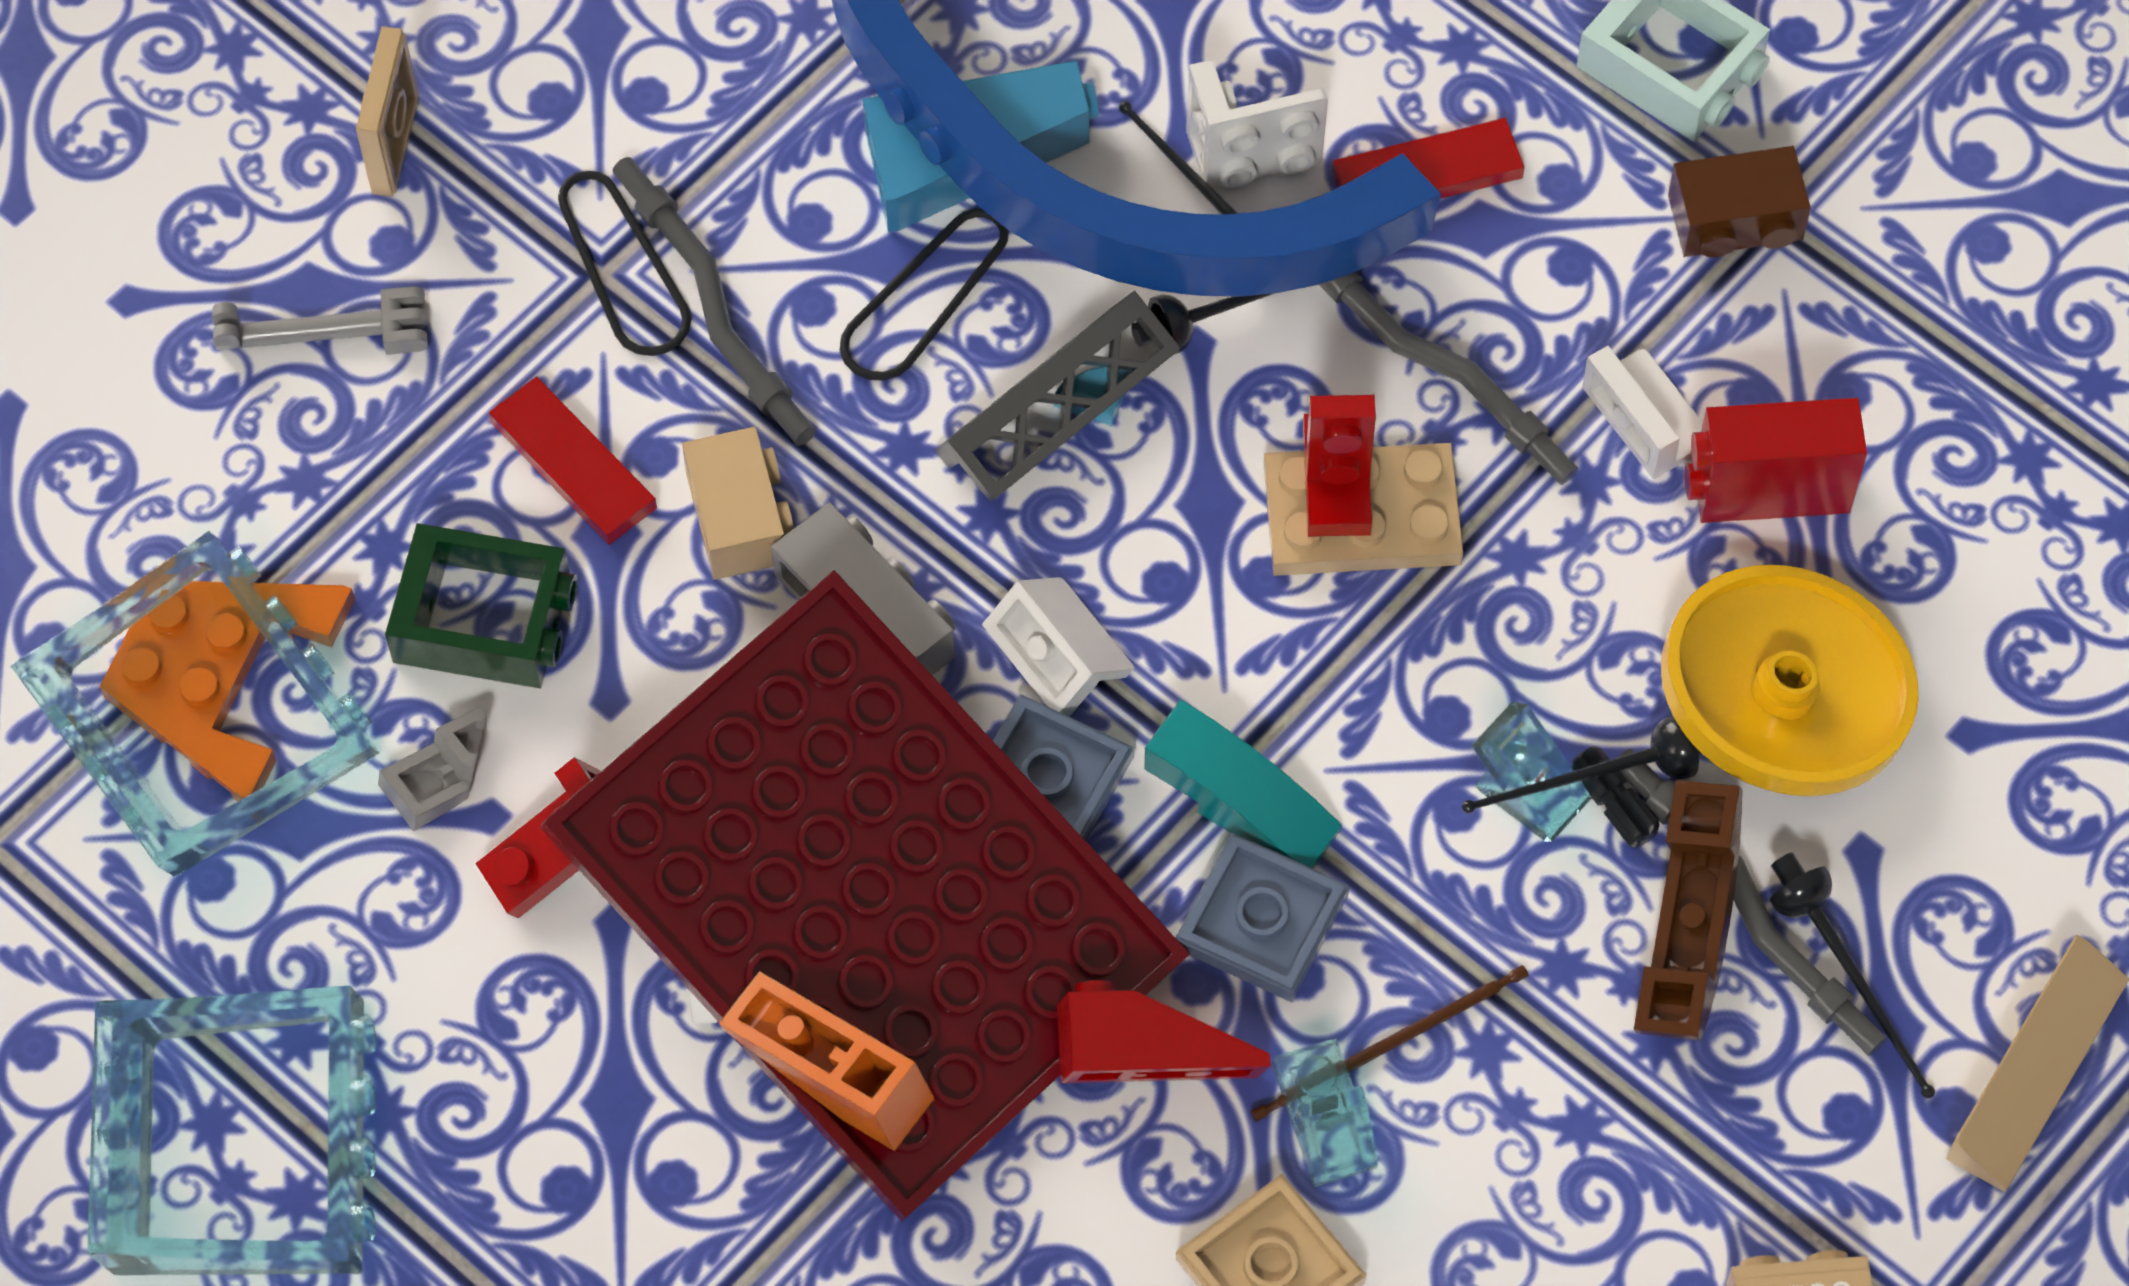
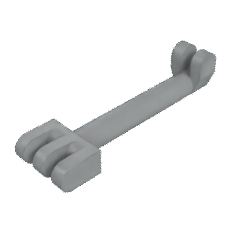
[212,287,428,355]

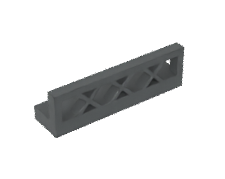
[934,290,1181,502]

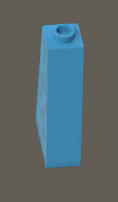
[863,60,1099,233]

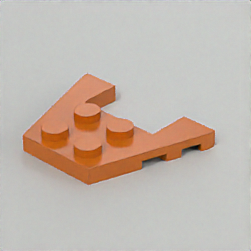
[99,580,355,810]

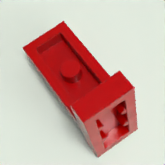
[1303,395,1376,537]
[475,757,601,918]

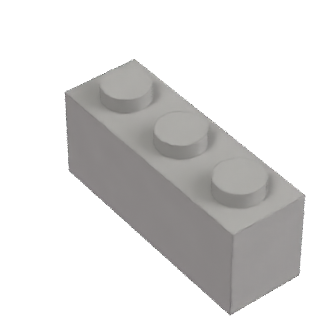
[771,502,955,675]

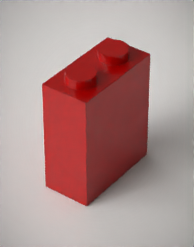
[1684,398,1867,523]

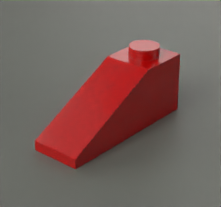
[1057,980,1271,1083]

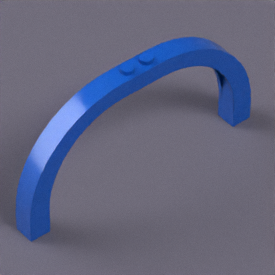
[832,0,1441,297]

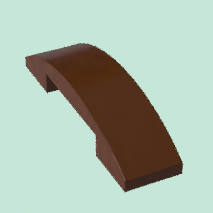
[1633,780,1743,1041]

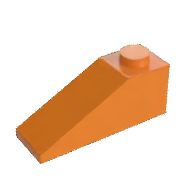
[719,971,934,1151]

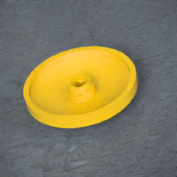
[1661,565,1919,796]

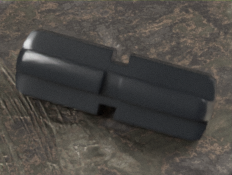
[1571,746,1660,848]

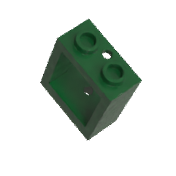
[385,523,578,689]

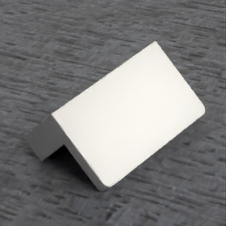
[1582,346,1703,480]
[982,577,1134,716]

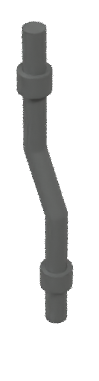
[612,157,816,446]
[1319,272,1579,485]
[1618,749,1887,1056]

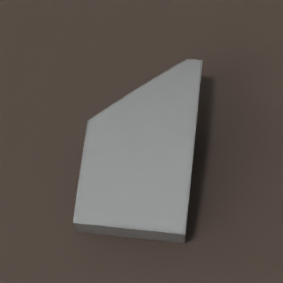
[378,706,487,831]

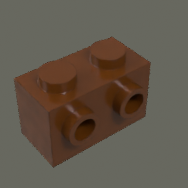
[1668,146,1811,257]

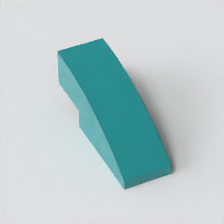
[1144,699,1342,869]

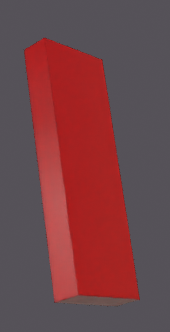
[1331,118,1525,199]
[488,376,657,545]

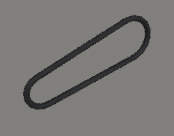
[558,170,691,356]
[839,208,1009,381]

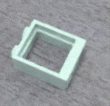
[1576,0,1770,142]

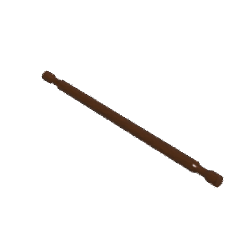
[1250,965,1529,1122]

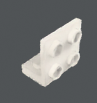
[1186,59,1328,189]

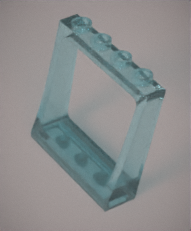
[10,531,380,877]
[87,985,376,1275]

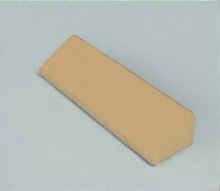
[1946,934,2129,1193]

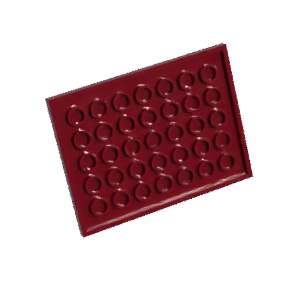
[540,570,1190,1222]

